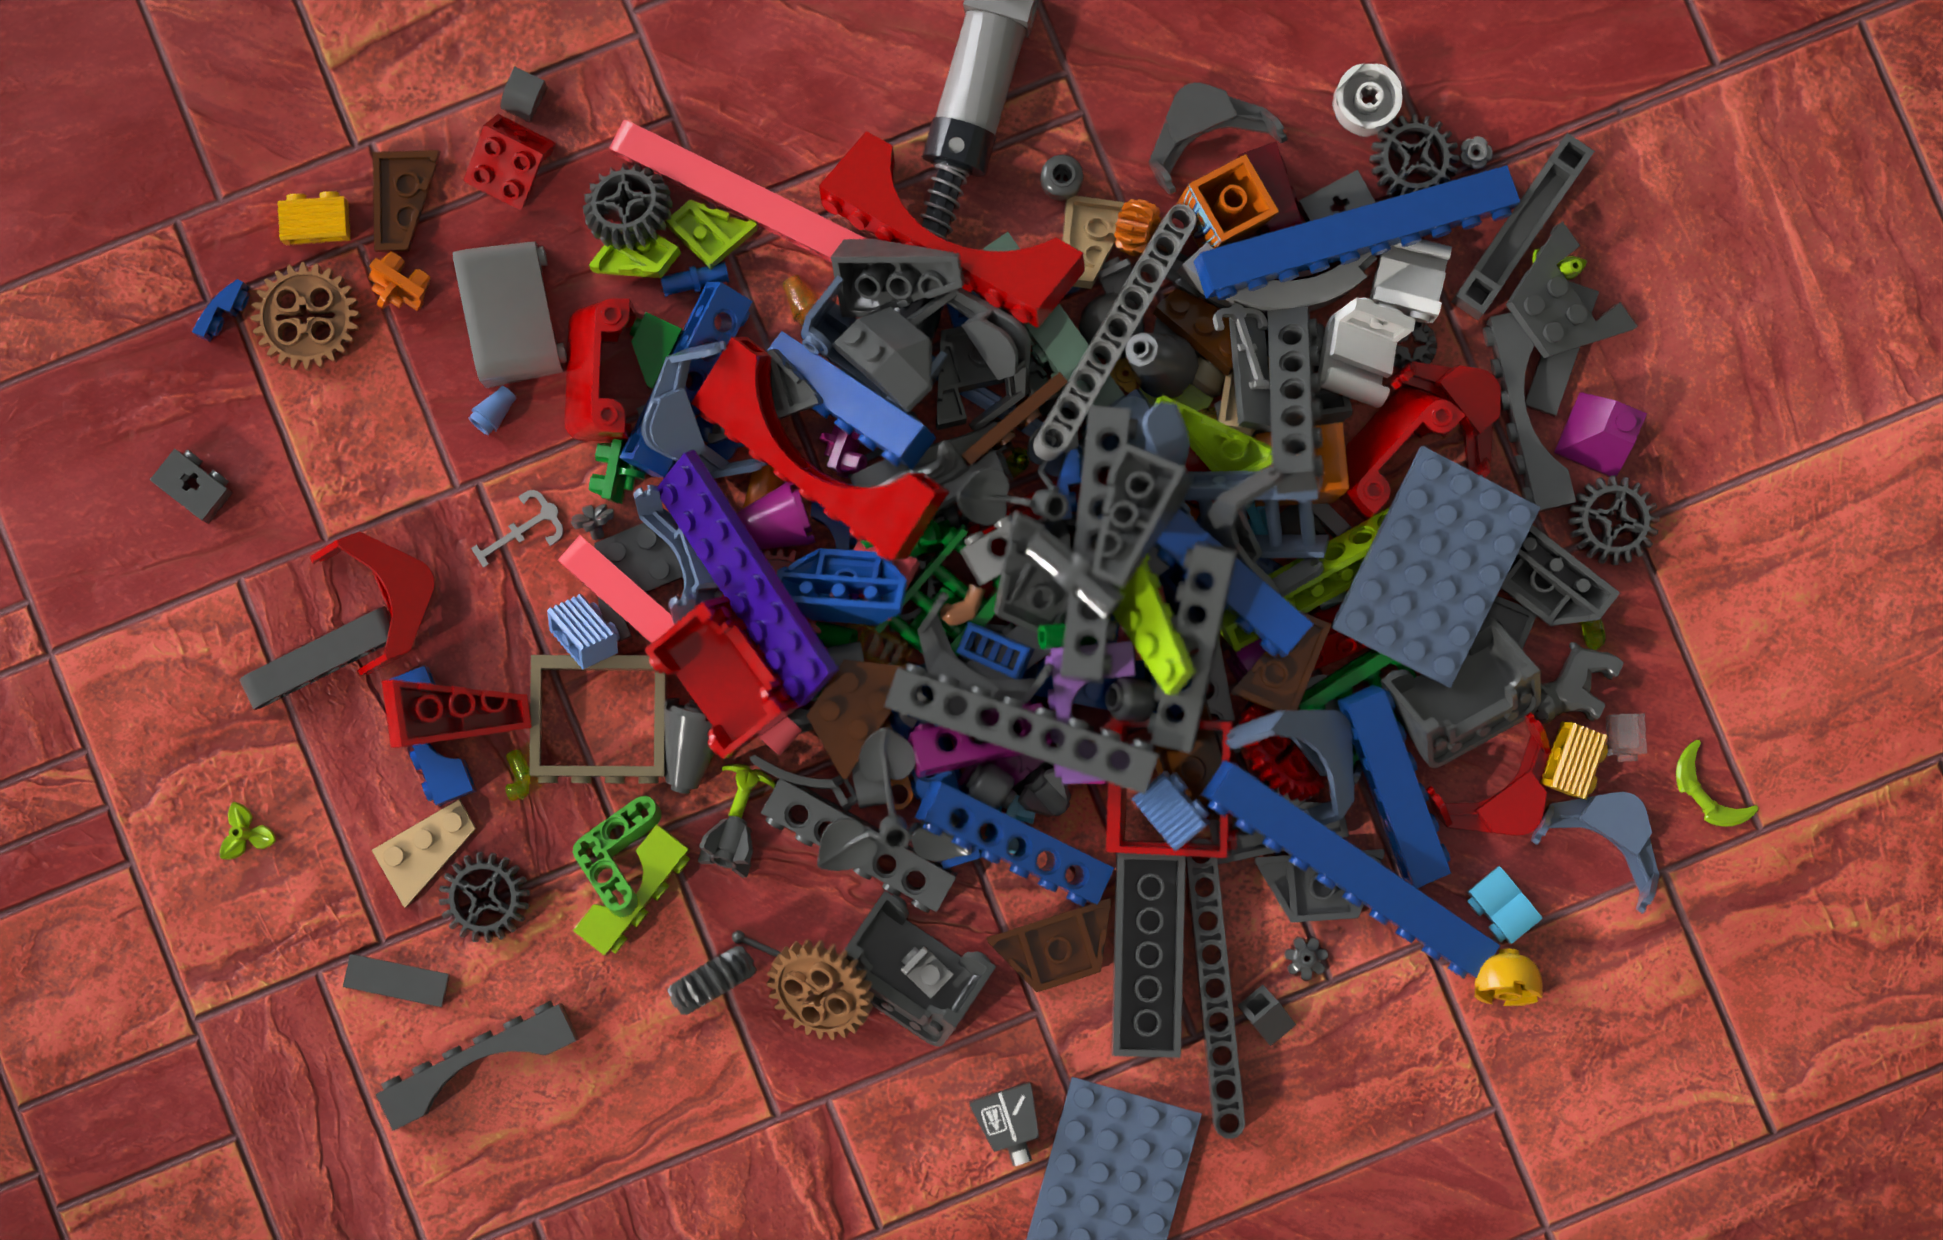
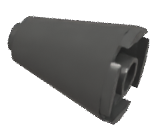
[1126,333,1199,398]
[664,698,714,794]

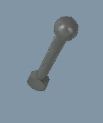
[732,930,781,957]

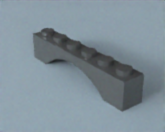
[1451,133,1595,320]
[1483,312,1576,513]
[375,1001,579,1131]

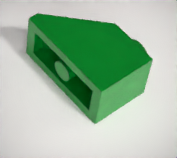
[630,312,683,391]

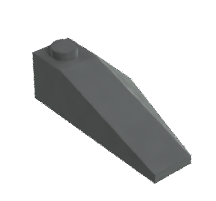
[831,239,964,317]
[1092,443,1192,588]

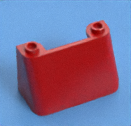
[565,298,636,442]
[1340,386,1466,521]
[644,596,799,759]

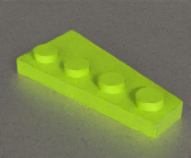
[1113,554,1195,695]

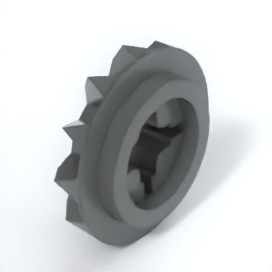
[1394,321,1438,370]

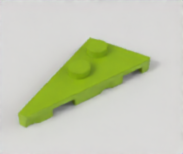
[1155,395,1272,472]

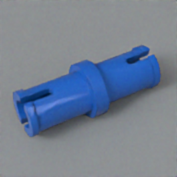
[660,261,729,297]

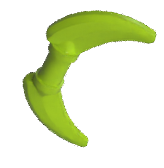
[1676,740,1758,827]

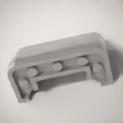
[453,241,567,388]

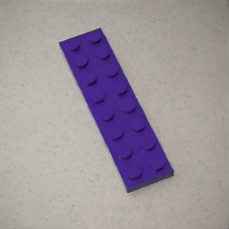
[657,450,839,708]

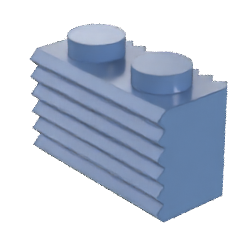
[547,594,620,670]
[1132,771,1210,851]

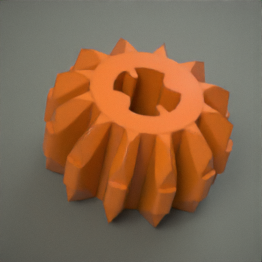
[1114,199,1161,256]

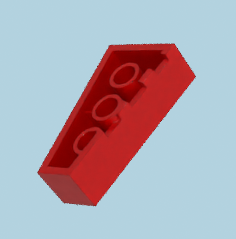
[382,679,532,748]

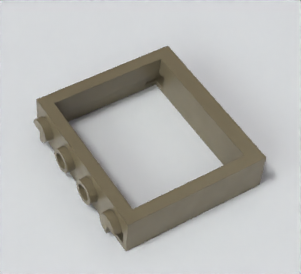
[529,655,668,784]

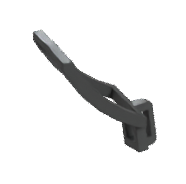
[750,754,858,812]

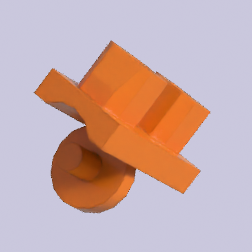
[368,251,430,311]

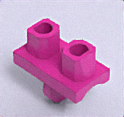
[819,425,867,478]

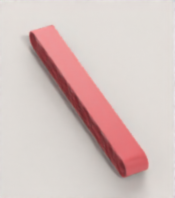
[609,120,866,263]
[558,535,802,756]

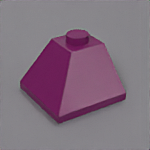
[1554,392,1647,477]

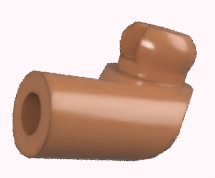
[940,584,986,625]

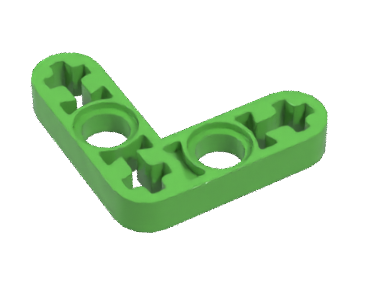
[573,796,662,917]

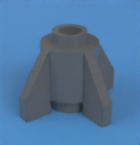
[1012,761,1071,817]
[698,816,753,878]

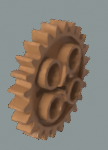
[251,262,361,371]
[767,939,874,1040]

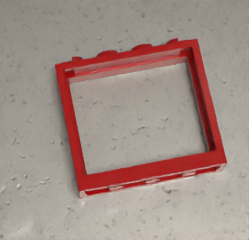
[1106,716,1240,858]

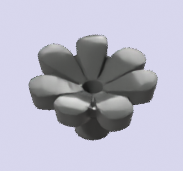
[571,504,614,540]
[1284,937,1329,981]

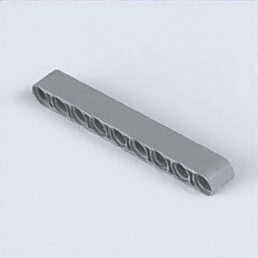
[1033,204,1197,461]

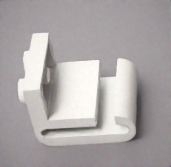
[1369,239,1452,323]
[1318,297,1415,408]

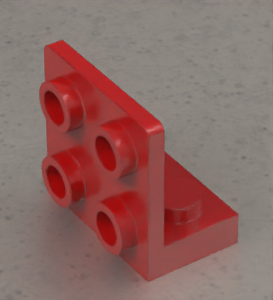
[464,114,556,210]

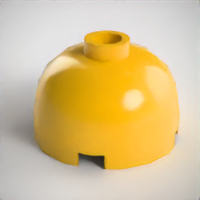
[1474,948,1543,1006]

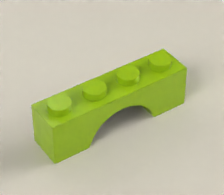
[573,824,690,956]

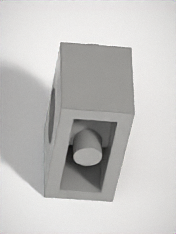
[960,514,1030,586]

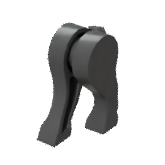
[850,419,1014,518]

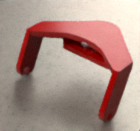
[1391,361,1501,478]
[310,531,434,677]
[1426,712,1551,836]

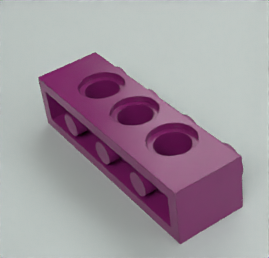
[908,701,1052,778]

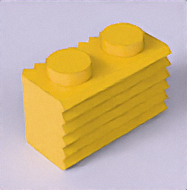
[277,191,351,245]
[1540,721,1608,799]

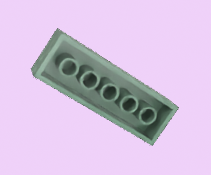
[982,232,1124,424]

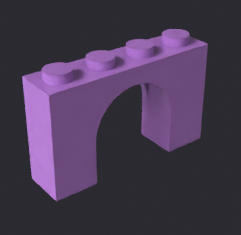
[1045,641,1137,784]

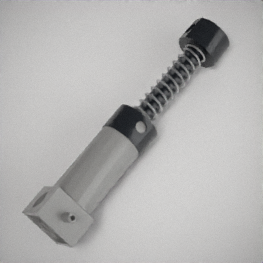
[893,0,1040,343]

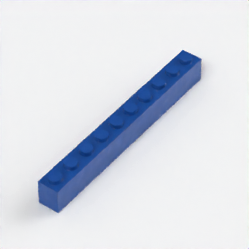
[1193,165,1520,300]
[1202,761,1500,979]

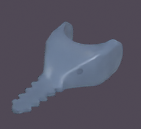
[1110,395,1196,522]

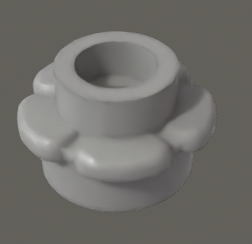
[1460,136,1493,169]

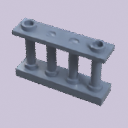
[1185,471,1329,559]

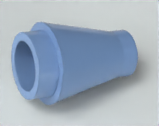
[469,386,517,435]

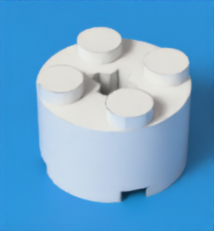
[1332,63,1402,137]

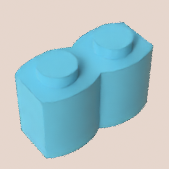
[1467,866,1543,944]

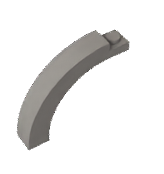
[1177,242,1377,316]

